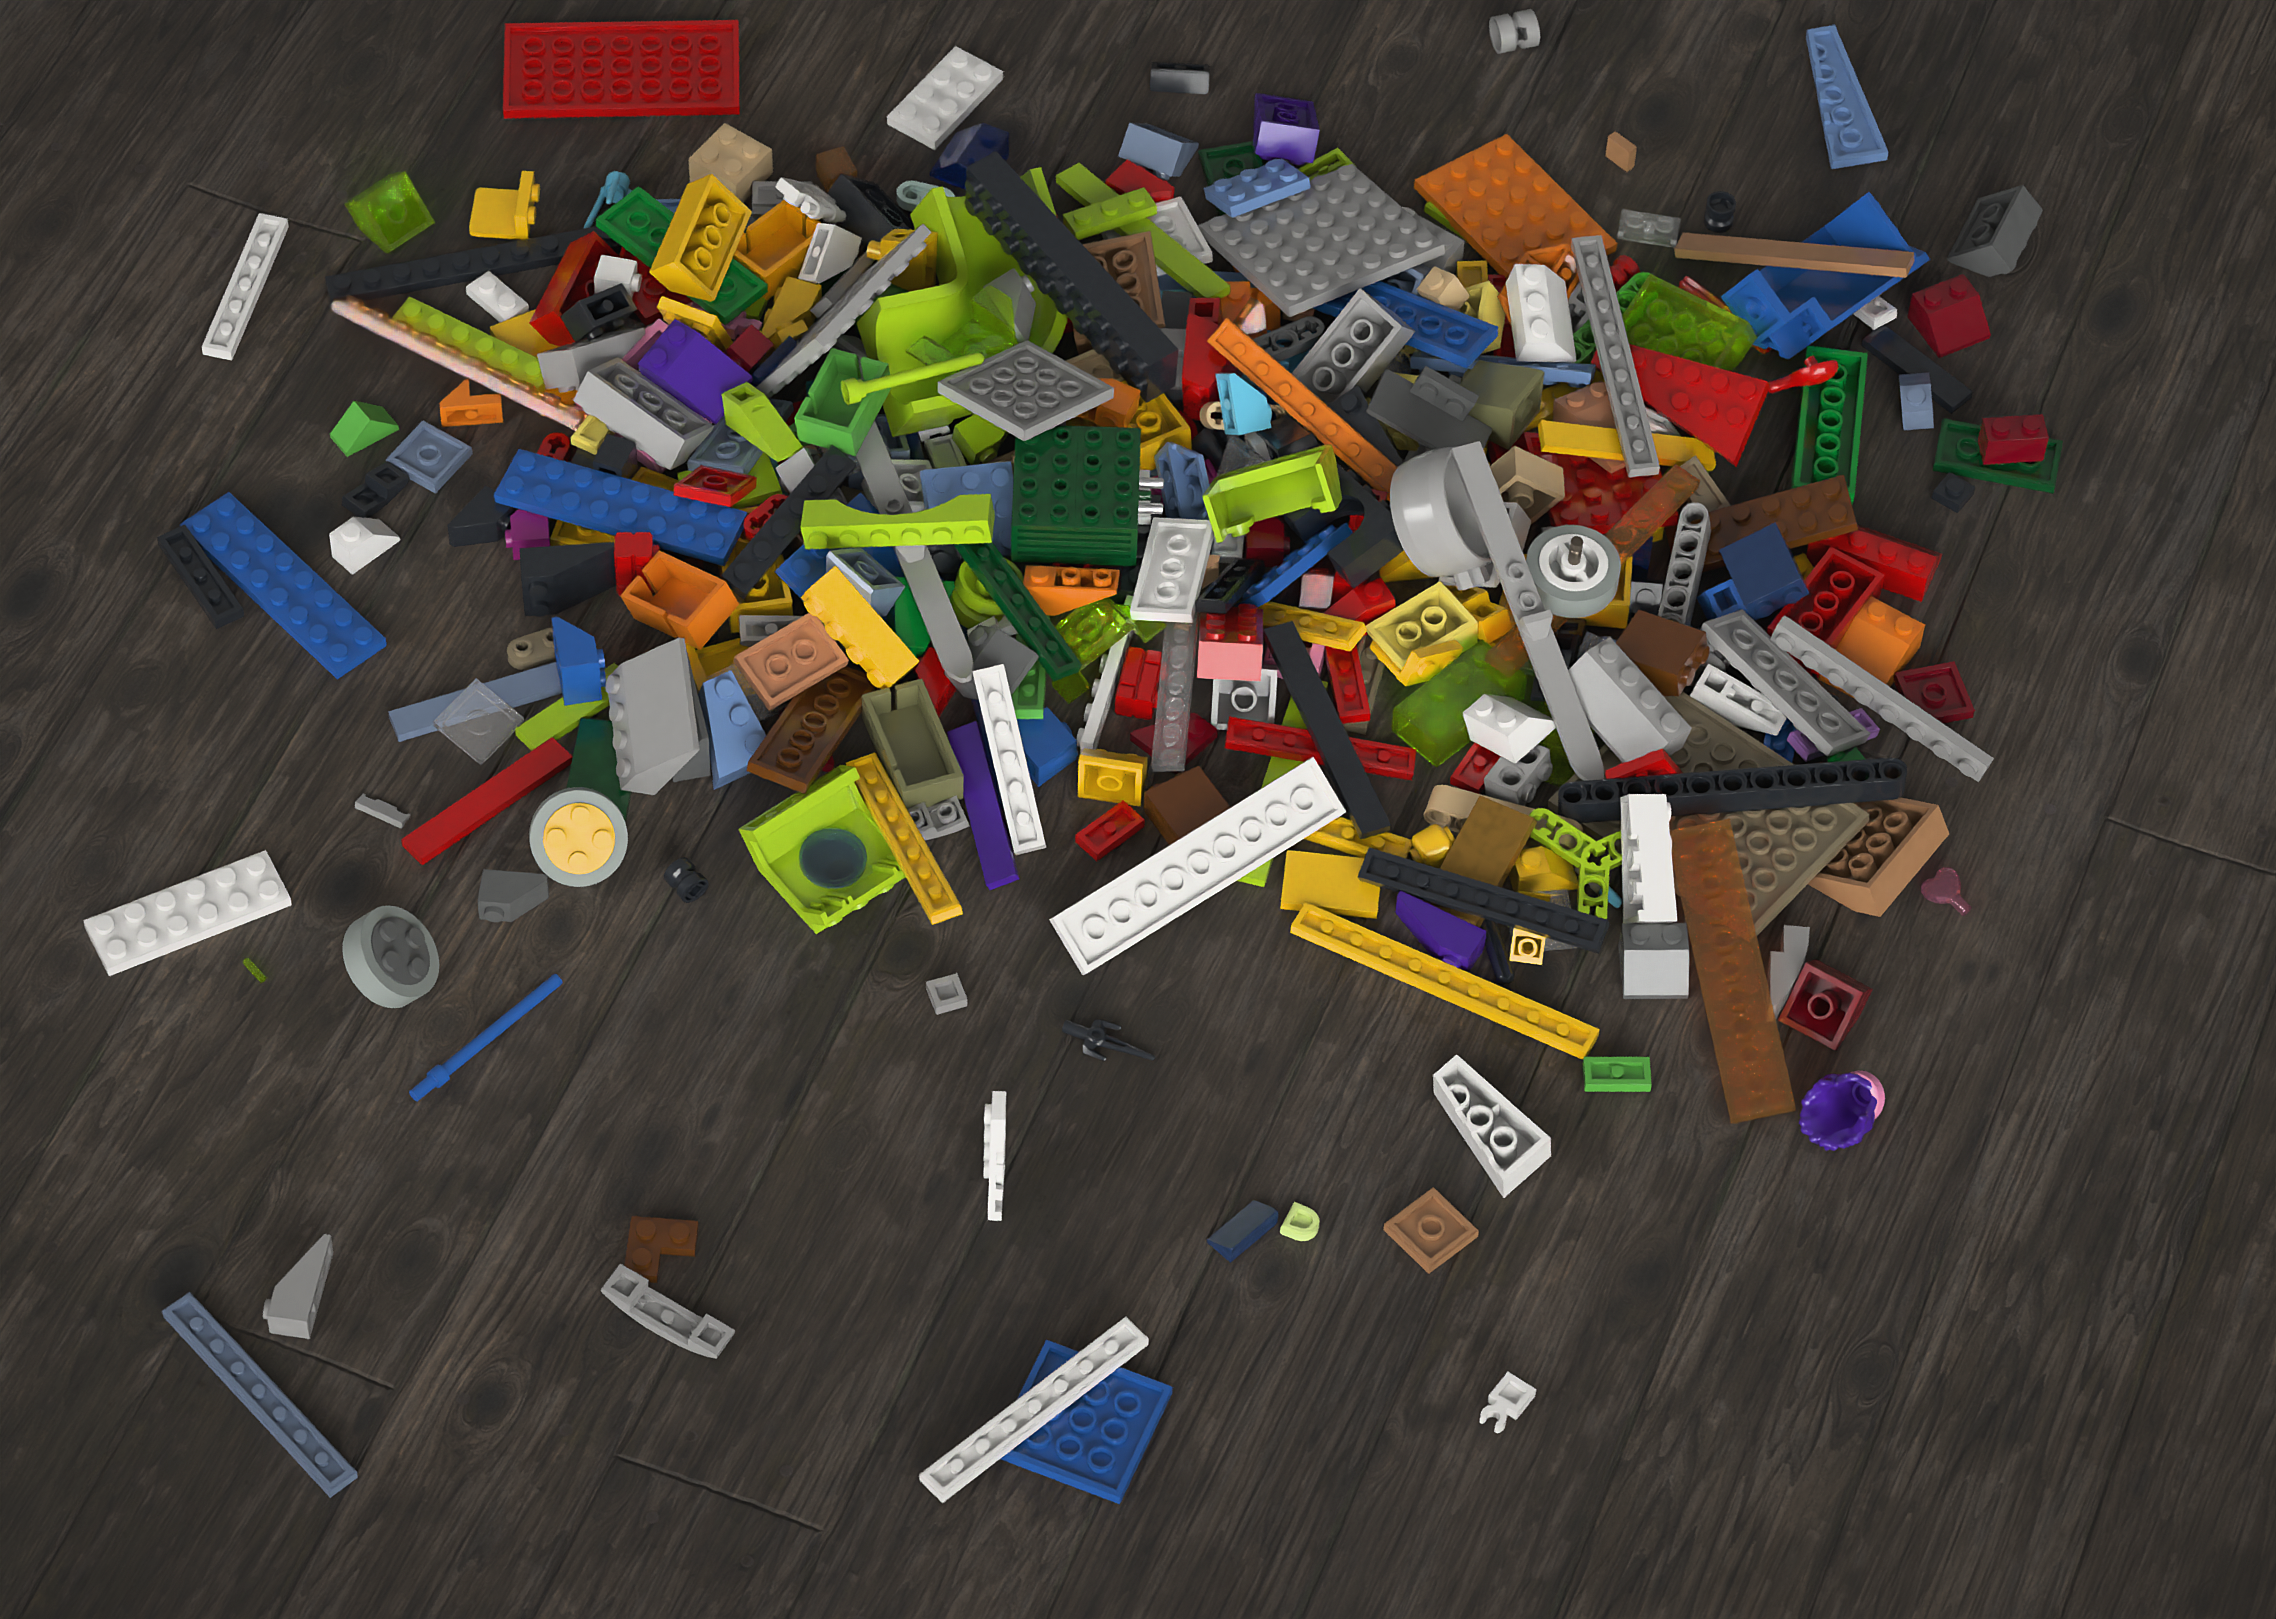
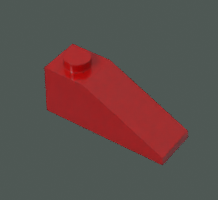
[1303,578,1396,648]

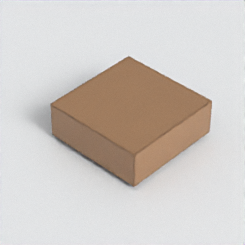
[1606,131,1637,172]

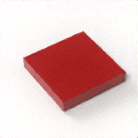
[674,465,757,507]

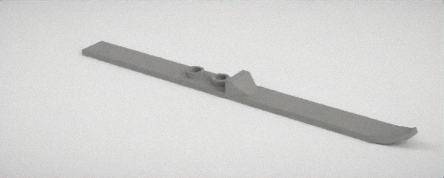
[856,420,974,683]
[1450,441,1604,781]

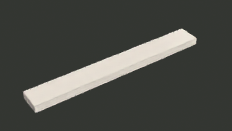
[920,1317,1149,1503]

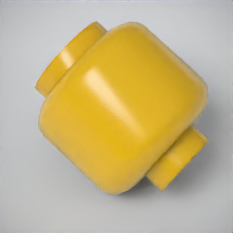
[1409,824,1455,869]

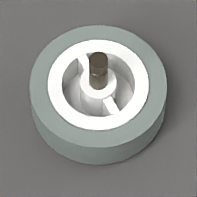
[1526,525,1621,618]

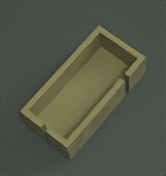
[862,678,964,809]

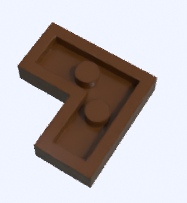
[624,1216,699,1283]

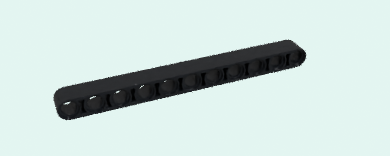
[1558,758,1907,823]

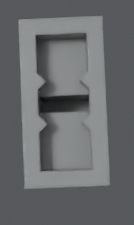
[1484,744,1553,806]

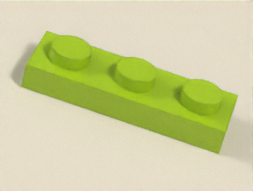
[1063,187,1157,240]

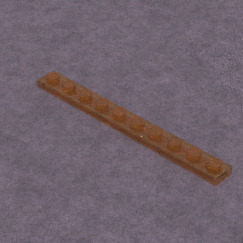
[330,296,587,431]
[1485,464,1700,678]

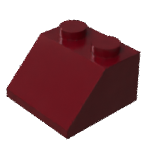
[1908,274,1991,358]
[1778,959,1873,1050]

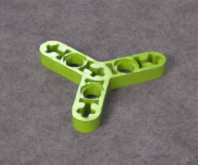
[1529,808,1622,920]

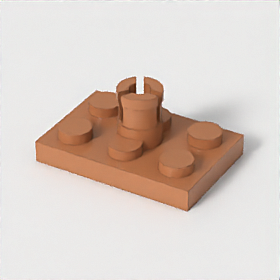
[733,613,849,711]

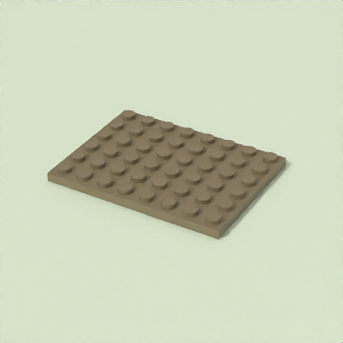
[1548,691,1869,943]

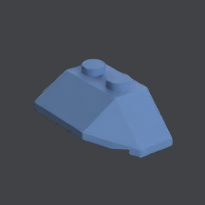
[1154,442,1210,520]

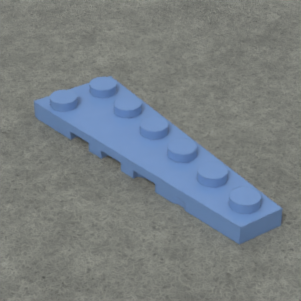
[1806,25,1888,169]

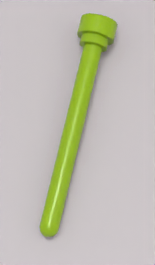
[841,352,984,405]

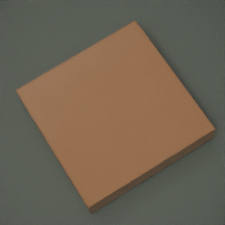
[1383,1187,1479,1274]

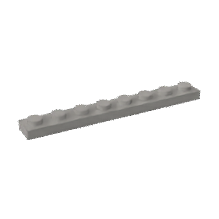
[1770,615,1994,782]

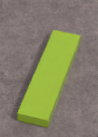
[515,663,618,751]

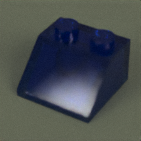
[930,123,1009,190]

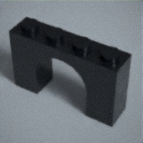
[1282,464,1404,588]

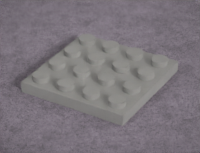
[938,340,1114,441]

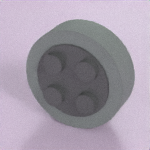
[342,906,439,1008]

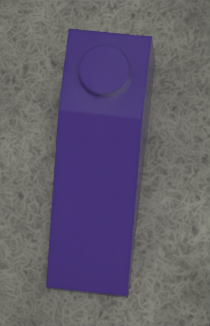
[1395,890,1487,973]

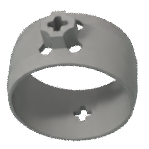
[1390,446,1502,590]

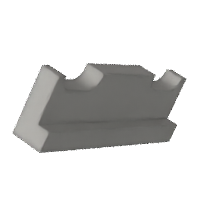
[355,793,410,829]

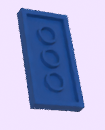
[1234,523,1353,607]

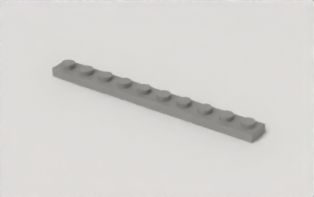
[1571,235,1660,477]

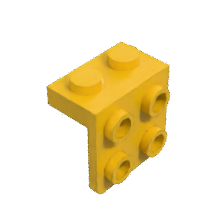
[469,171,540,240]
[1369,640,1463,686]

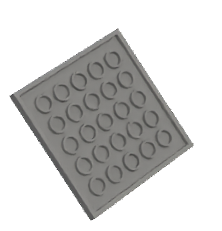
[1198,164,1445,317]
[754,224,931,398]

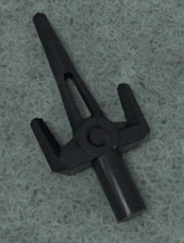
[1062,1019,1155,1061]

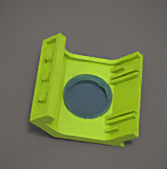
[739,765,906,934]

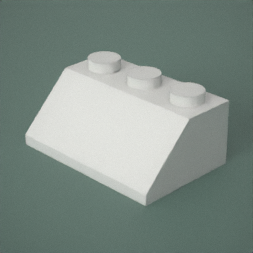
[1506,264,1576,363]

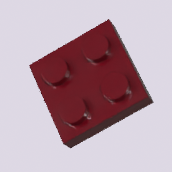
[1894,661,1975,723]

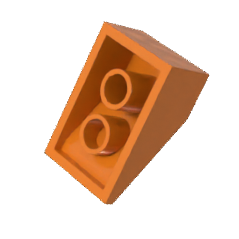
[1819,596,1925,699]

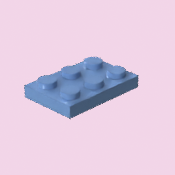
[1204,159,1311,218]

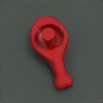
[1768,356,1838,393]

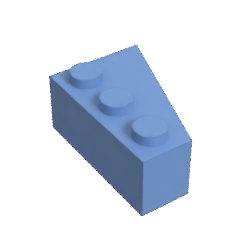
[698,670,766,790]

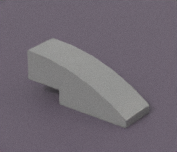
[1766,925,1810,1024]

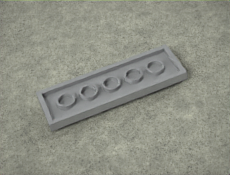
[1700,609,1871,757]

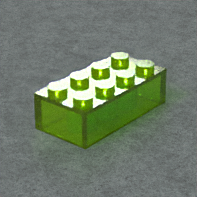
[1391,639,1527,768]

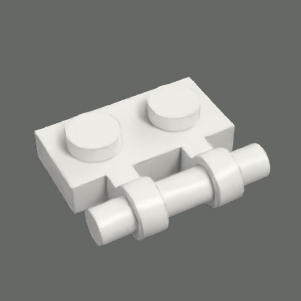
[775,177,846,224]

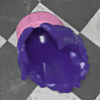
[1799,1071,1885,1151]

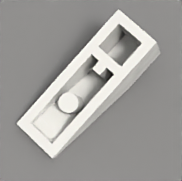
[1690,663,1787,736]

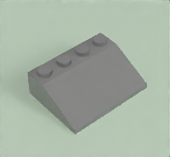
[605,637,700,795]

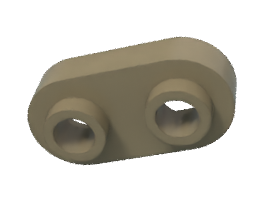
[507,628,555,670]

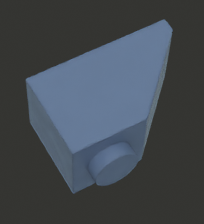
[1899,372,1934,431]

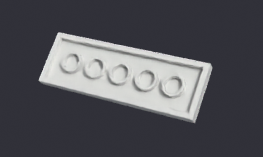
[83,850,292,976]

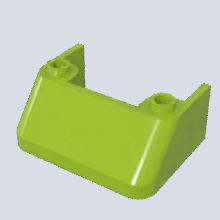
[1202,444,1342,543]

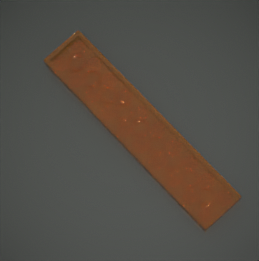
[1669,819,1796,1124]

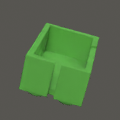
[794,348,892,456]

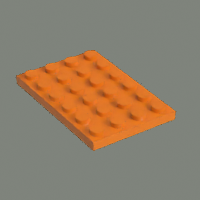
[1414,134,1618,281]

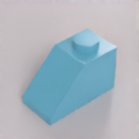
[1216,373,1272,435]

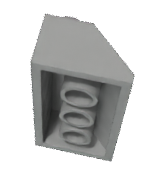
[1292,289,1415,405]
[573,357,714,470]
[1568,637,1692,762]

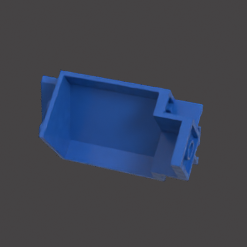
[1721,191,1930,359]

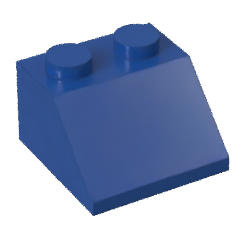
[551,617,606,706]

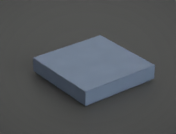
[385,420,473,493]

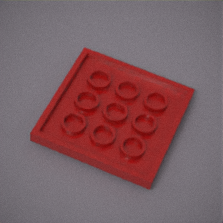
[1540,454,1679,534]

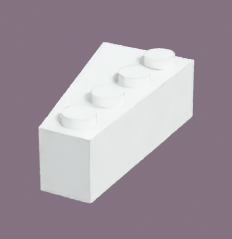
[1433,1055,1551,1198]

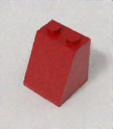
[1182,313,1244,421]

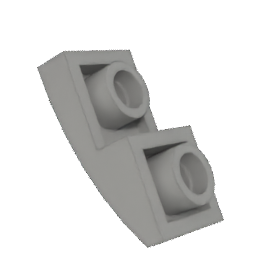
[907,795,970,840]

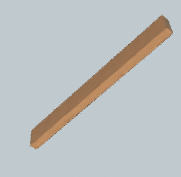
[1674,233,1915,278]

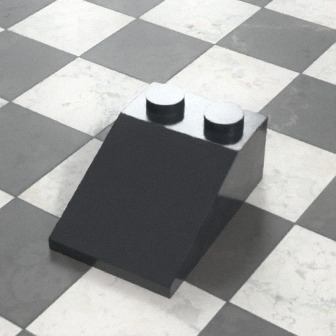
[1318,385,1404,490]
[519,542,616,617]

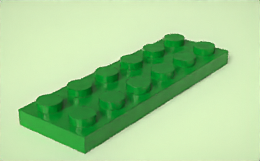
[596,186,768,325]

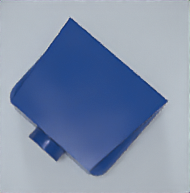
[1017,707,1078,787]

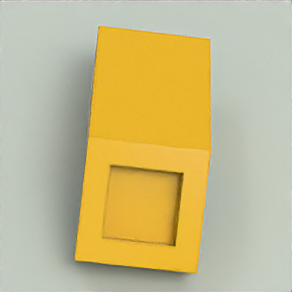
[1509,890,1551,965]

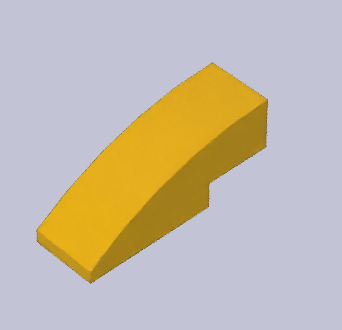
[1445,585,1513,644]

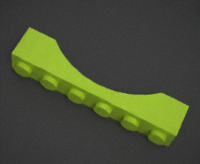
[801,494,995,549]

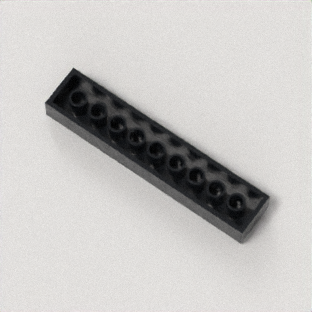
[964,151,1178,403]

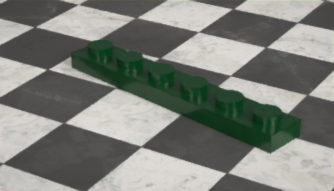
[953,542,1082,682]

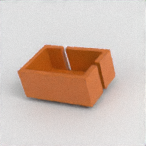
[620,550,739,650]

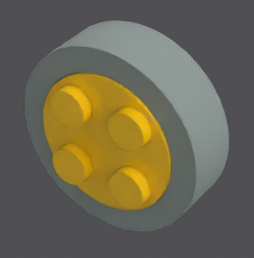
[529,787,628,887]

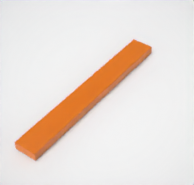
[1207,318,1398,502]

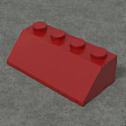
[529,231,619,346]
[1806,525,1942,602]

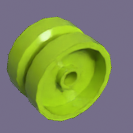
[949,558,1024,629]

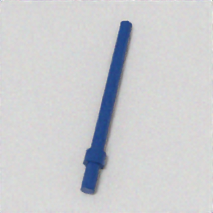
[409,974,563,1101]

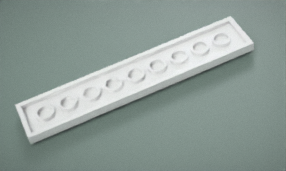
[1049,757,1346,975]

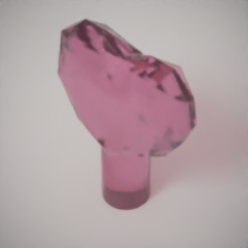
[1921,867,1972,916]

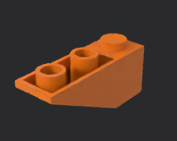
[1077,378,1141,428]
[1023,565,1120,616]

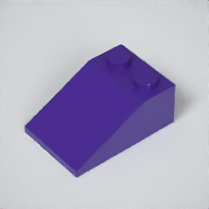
[1253,93,1320,165]
[637,319,753,424]

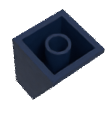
[1719,522,1810,621]

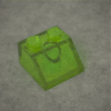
[344,171,435,253]

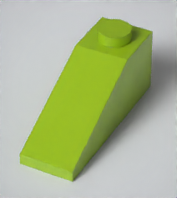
[952,414,1009,465]

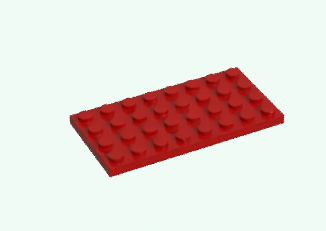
[503,20,740,118]

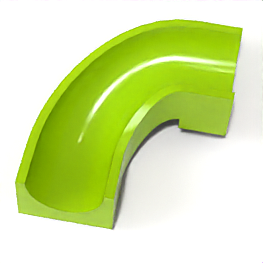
[857,167,1068,437]

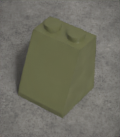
[1460,360,1545,450]

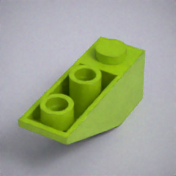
[722,382,803,462]

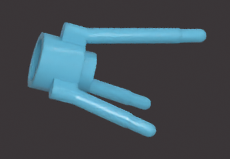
[583,171,632,229]

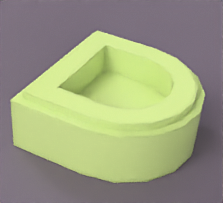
[1280,1202,1320,1241]

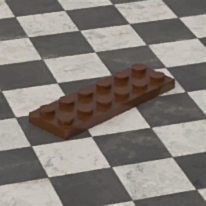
[1665,475,1859,579]
[746,666,878,794]

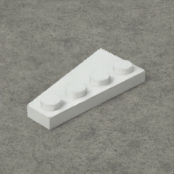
[984,1091,1006,1221]

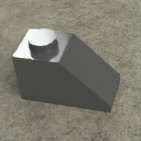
[477,869,549,922]

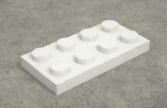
[887,46,1003,150]
[1130,517,1214,623]

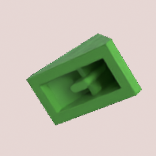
[330,401,399,457]

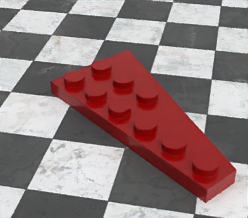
[1591,344,1770,467]

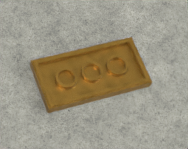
[1422,795,1537,928]

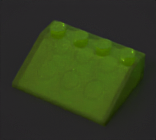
[1622,274,1757,371]

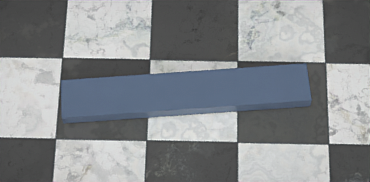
[388,662,562,742]

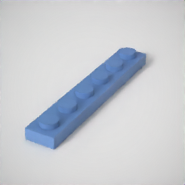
[1410,349,1596,388]

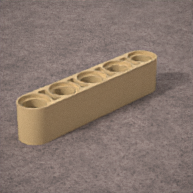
[1424,785,1583,850]

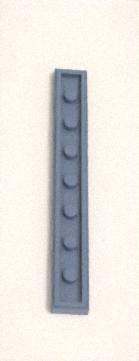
[162,1292,358,1498]

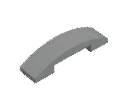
[601,1264,735,1359]

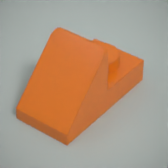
[439,378,503,427]

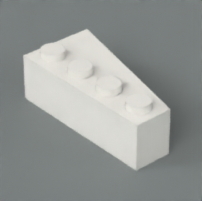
[1620,794,1677,923]

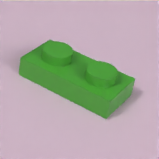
[1583,1057,1652,1092]

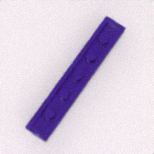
[947,721,1020,890]

